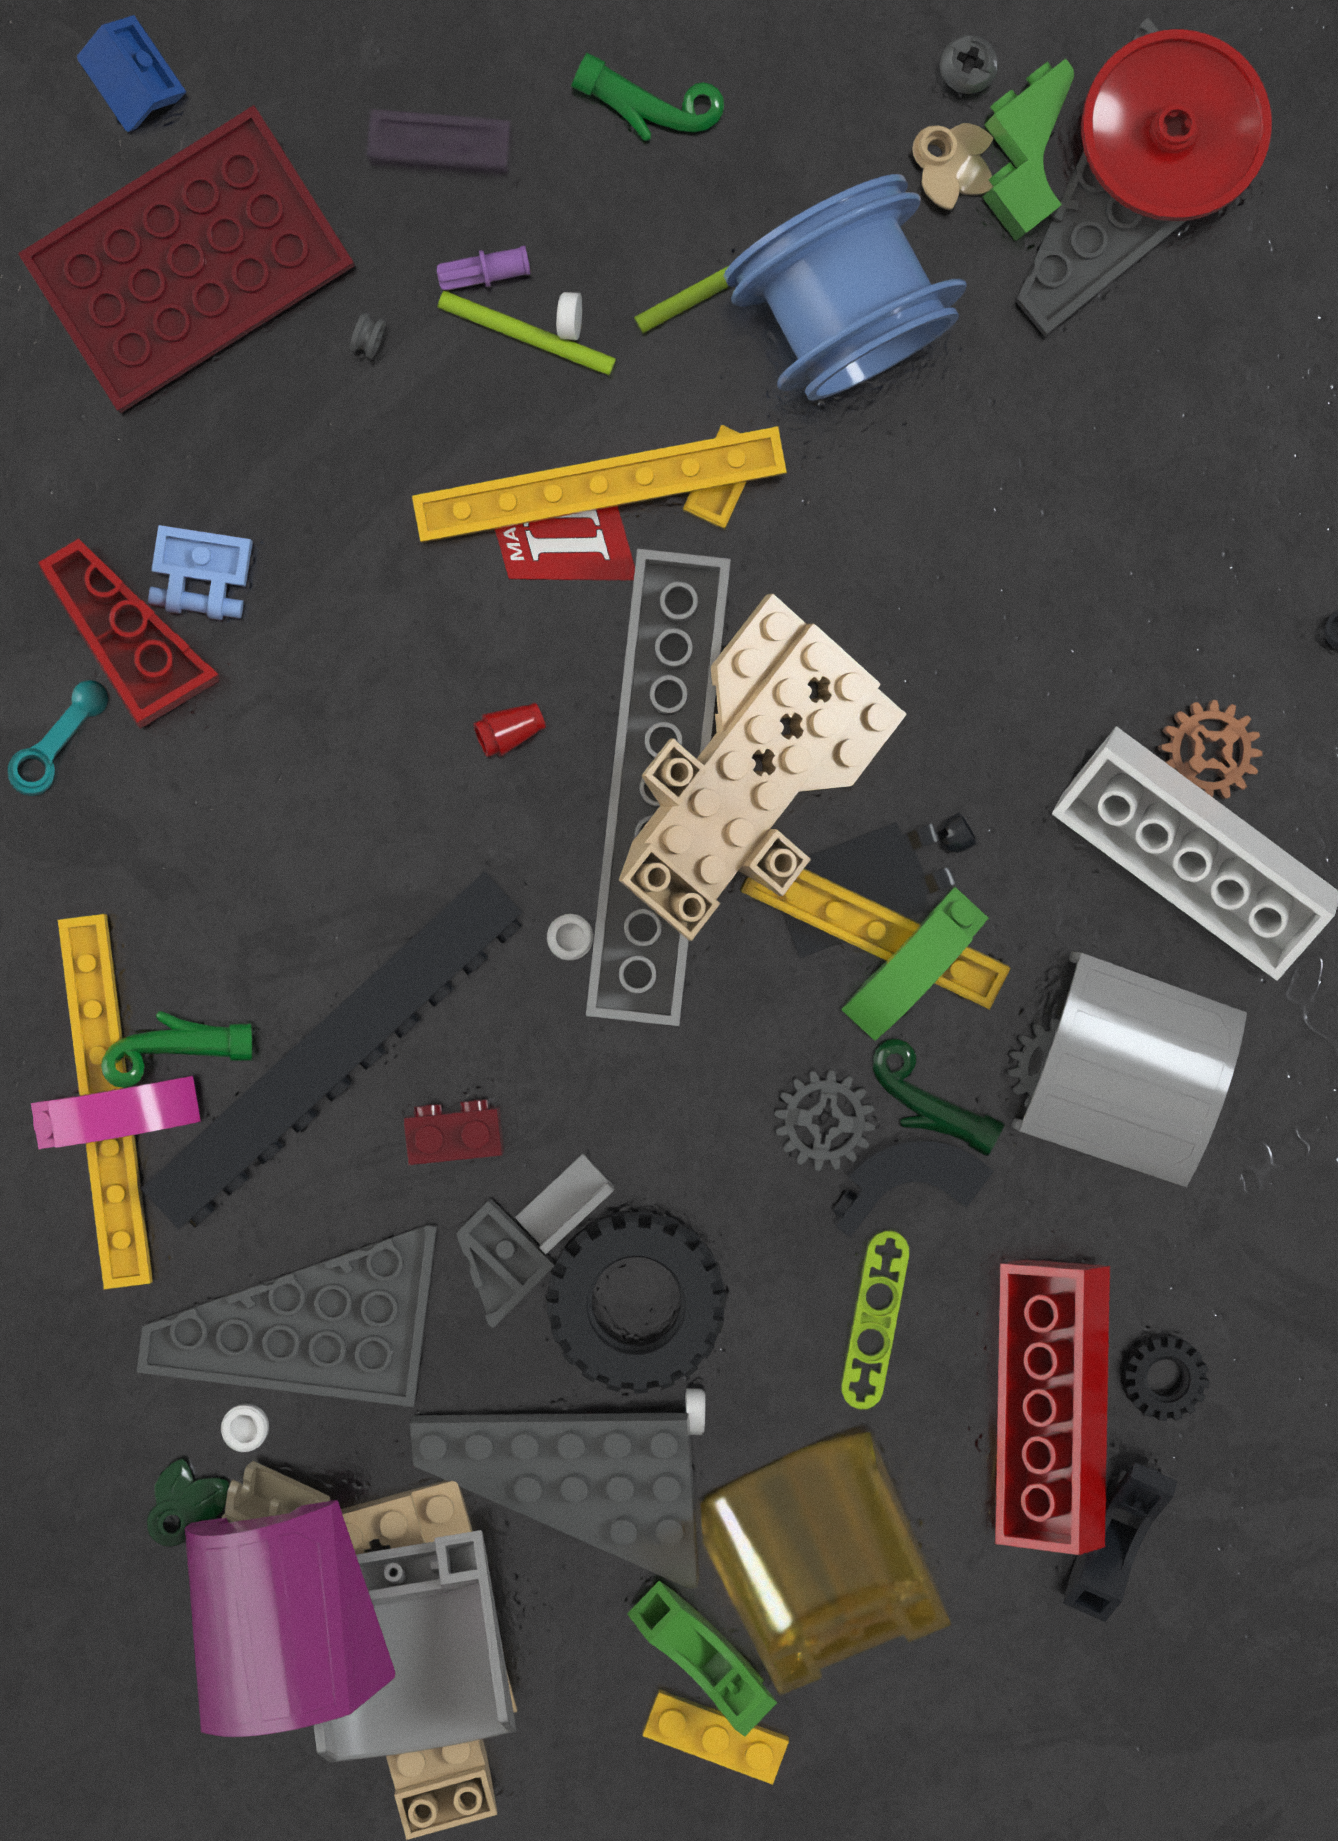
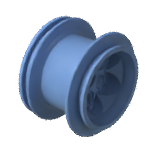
[724,174,967,400]

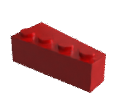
[38,539,219,729]

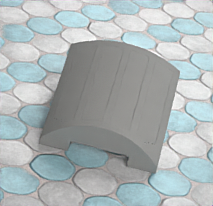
[1011,952,1247,1187]
[314,1530,517,1763]

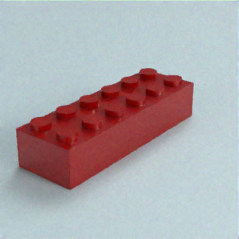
[995,1260,1110,1555]

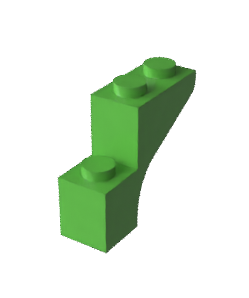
[982,59,1074,241]

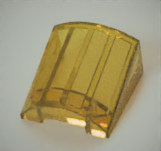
[700,1432,951,1696]

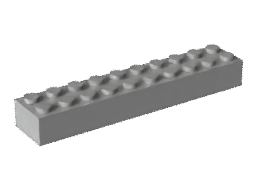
[586,549,731,1026]

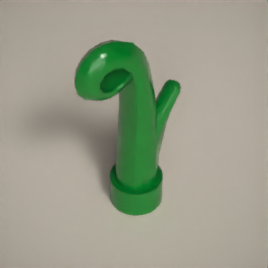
[571,52,724,141]
[101,1011,252,1088]

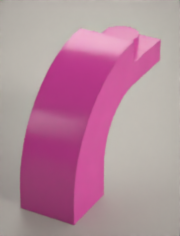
[31,1076,201,1149]

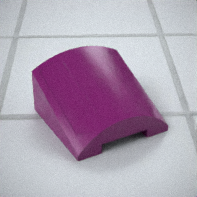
[185,1500,396,1737]

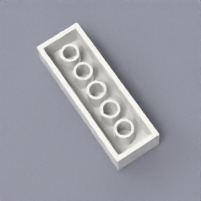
[1052,726,1338,981]

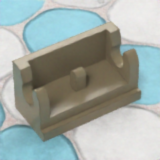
[222,1461,330,1523]

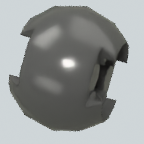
[939,35,999,94]

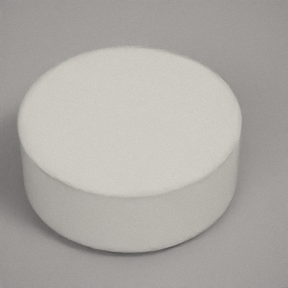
[556,292,582,340]
[547,914,593,960]
[685,1388,705,1436]
[221,1403,269,1452]

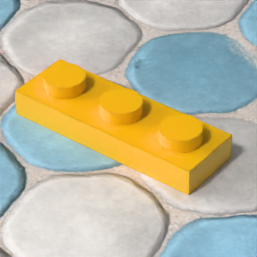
[642,1689,789,1785]

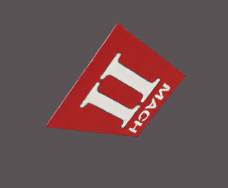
[495,506,635,580]

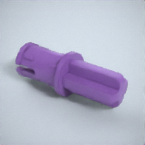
[437,246,531,291]

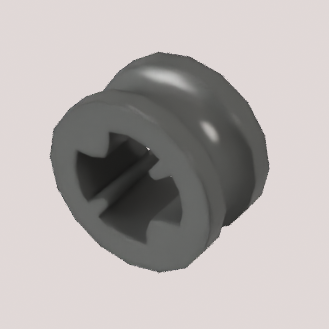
[349,311,386,359]

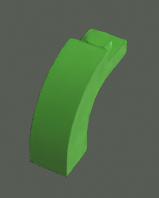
[841,887,989,1041]
[627,1581,778,1736]

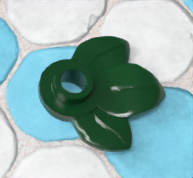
[146,1459,230,1547]

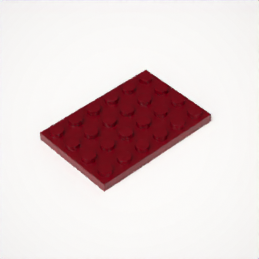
[18,105,355,413]

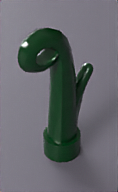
[873,1039,1005,1157]

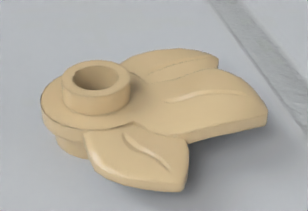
[912,123,993,210]

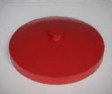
[1081,29,1272,221]

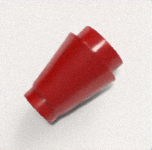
[473,702,546,757]

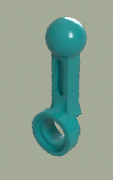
[8,680,109,796]

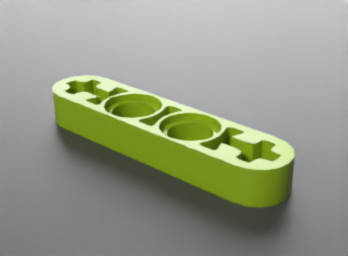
[841,1229,909,1409]

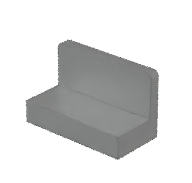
[515,1153,615,1254]

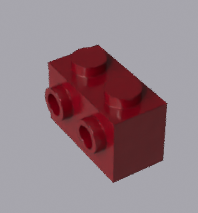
[404,1099,504,1165]

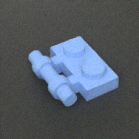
[148,525,253,620]

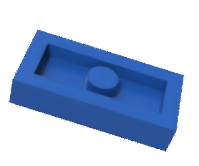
[77,15,186,132]

